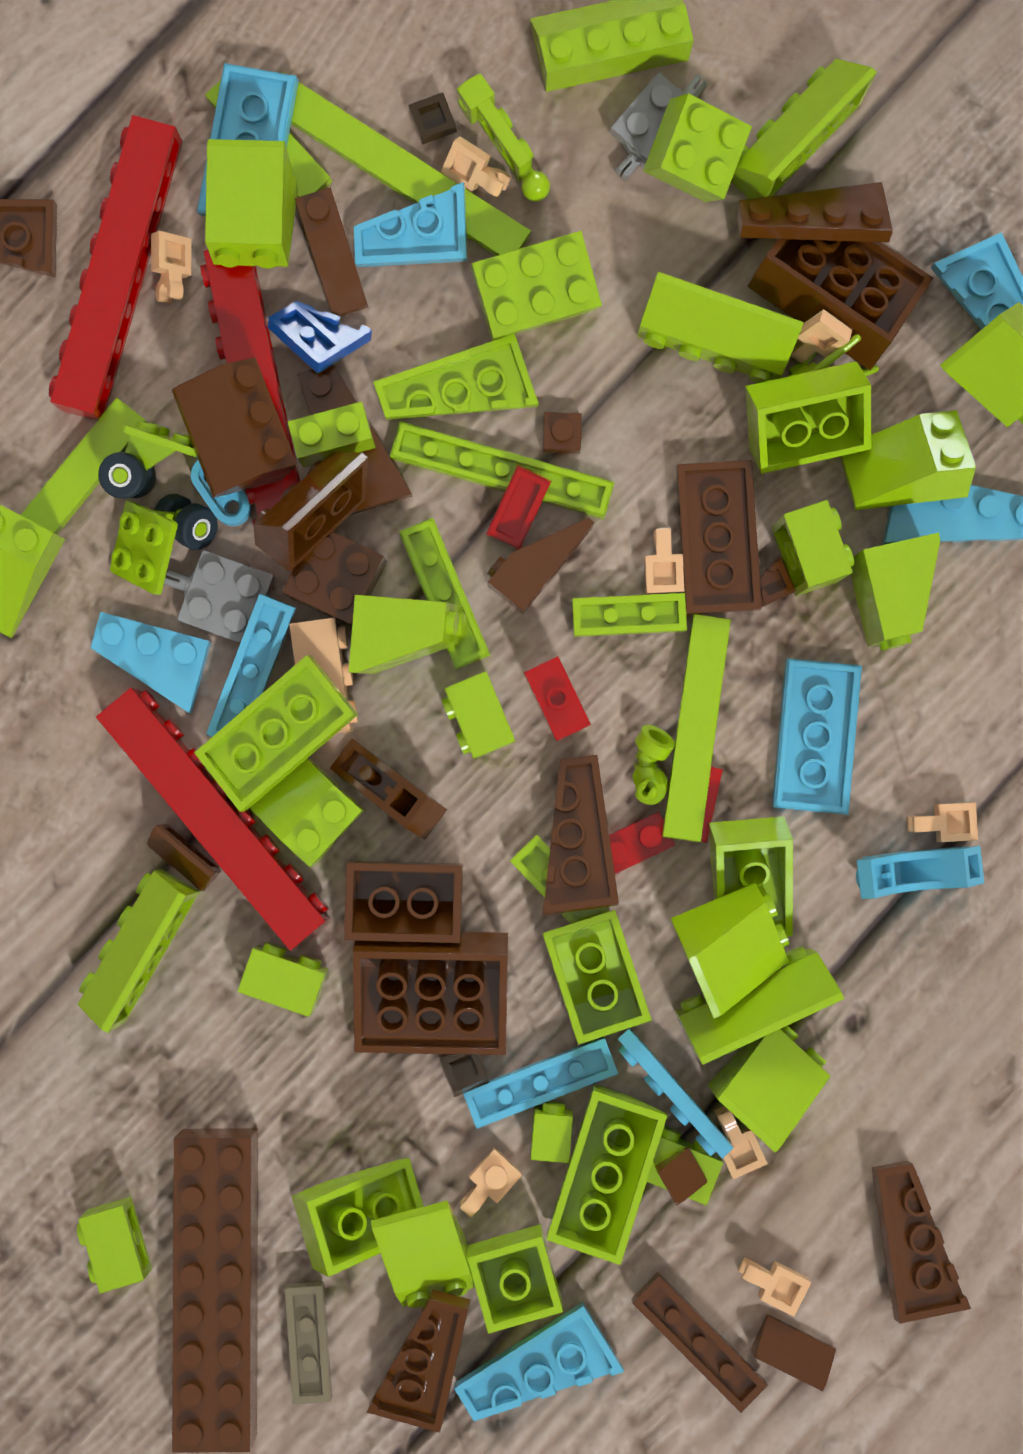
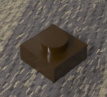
[408,92,457,145]
[439,1054,489,1097]

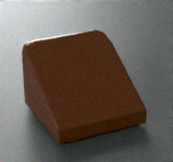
[655,1147,708,1206]

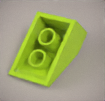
[840,410,976,510]
[0,505,65,638]
[250,757,365,867]
[709,816,793,937]
[542,910,652,1045]
[291,1157,424,1277]
[371,1200,475,1308]

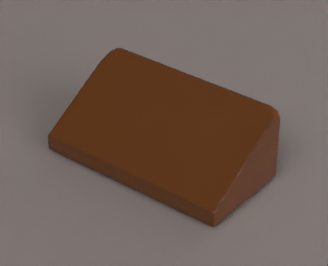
[147,824,221,891]
[751,1314,836,1391]

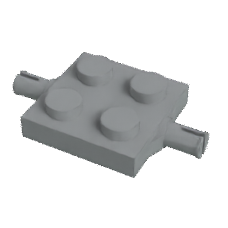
[609,72,708,181]
[164,550,275,643]

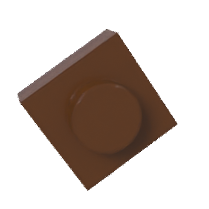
[543,412,582,453]

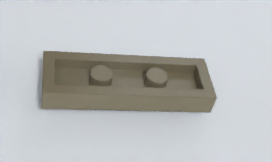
[285,1281,332,1405]

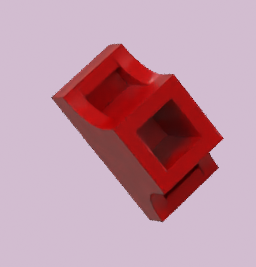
[524,656,591,742]

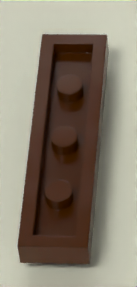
[631,1272,768,1413]

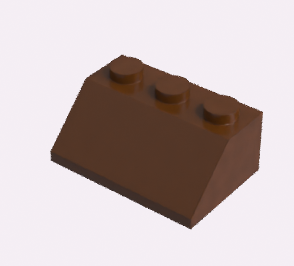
[172,358,297,498]
[254,452,368,572]
[344,861,463,943]

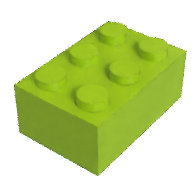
[470,231,602,341]
[745,361,871,474]

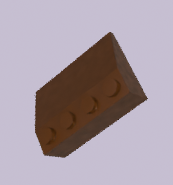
[747,239,933,371]
[353,932,508,1055]

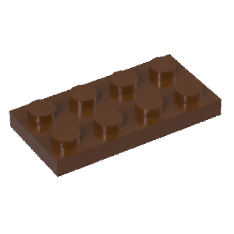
[676,460,762,615]

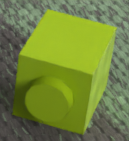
[530,1101,573,1163]

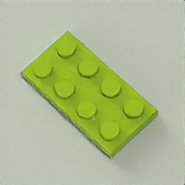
[194,655,358,812]

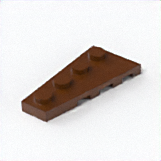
[872,1161,971,1324]

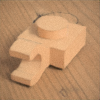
[441,136,512,197]
[151,231,191,304]
[790,309,852,363]
[644,528,684,594]
[906,802,978,842]
[714,1106,768,1180]
[459,1147,523,1218]
[738,1257,811,1317]

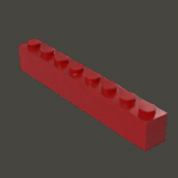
[49,115,183,421]
[200,250,300,528]
[96,688,330,951]

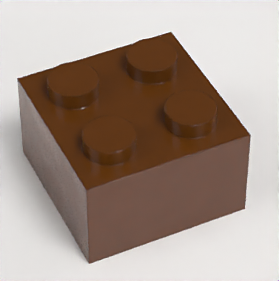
[282,531,387,627]

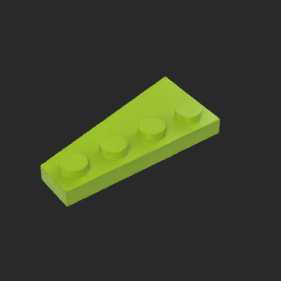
[373,333,539,420]

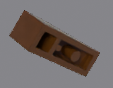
[295,187,369,316]
[487,518,594,614]
[330,739,448,840]

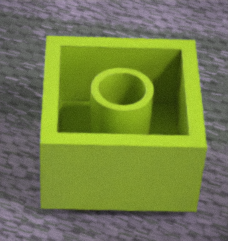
[643,93,752,202]
[771,500,854,597]
[467,1224,563,1334]

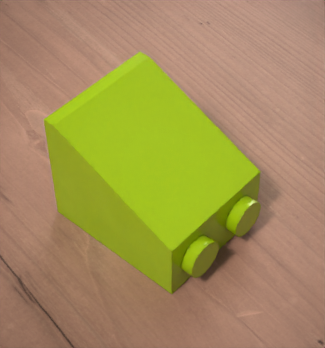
[205,139,298,269]
[940,302,1023,427]
[850,532,940,651]
[348,595,466,674]
[671,883,790,1018]
[708,1026,831,1153]

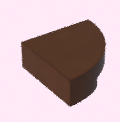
[760,557,796,607]

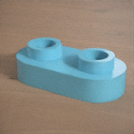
[191,460,252,526]

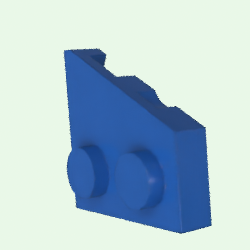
[268,301,372,374]

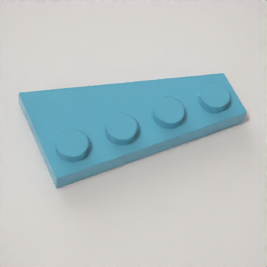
[931,232,1023,330]

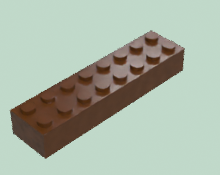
[172,1128,258,1453]

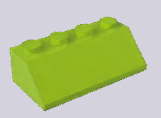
[530,0,694,92]
[731,58,877,199]
[637,272,804,383]
[77,869,200,1033]
[675,946,845,1065]
[546,1083,668,1265]

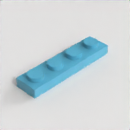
[206,593,297,737]
[618,1028,734,1158]
[463,1037,618,1129]

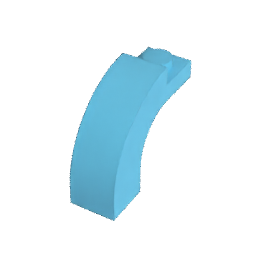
[856,846,984,899]

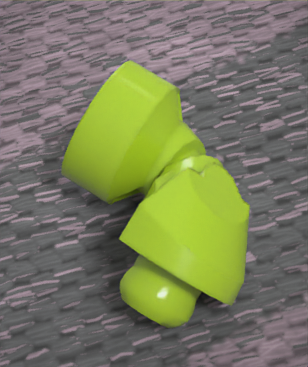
[632,725,675,805]

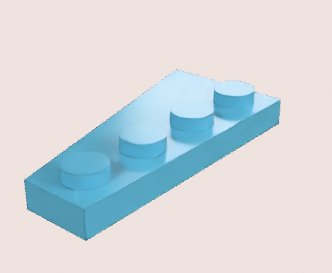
[882,485,1023,545]
[454,1302,624,1421]

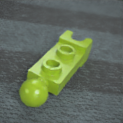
[456,73,550,202]

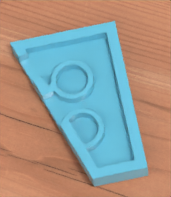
[354,182,468,267]
[90,612,211,714]

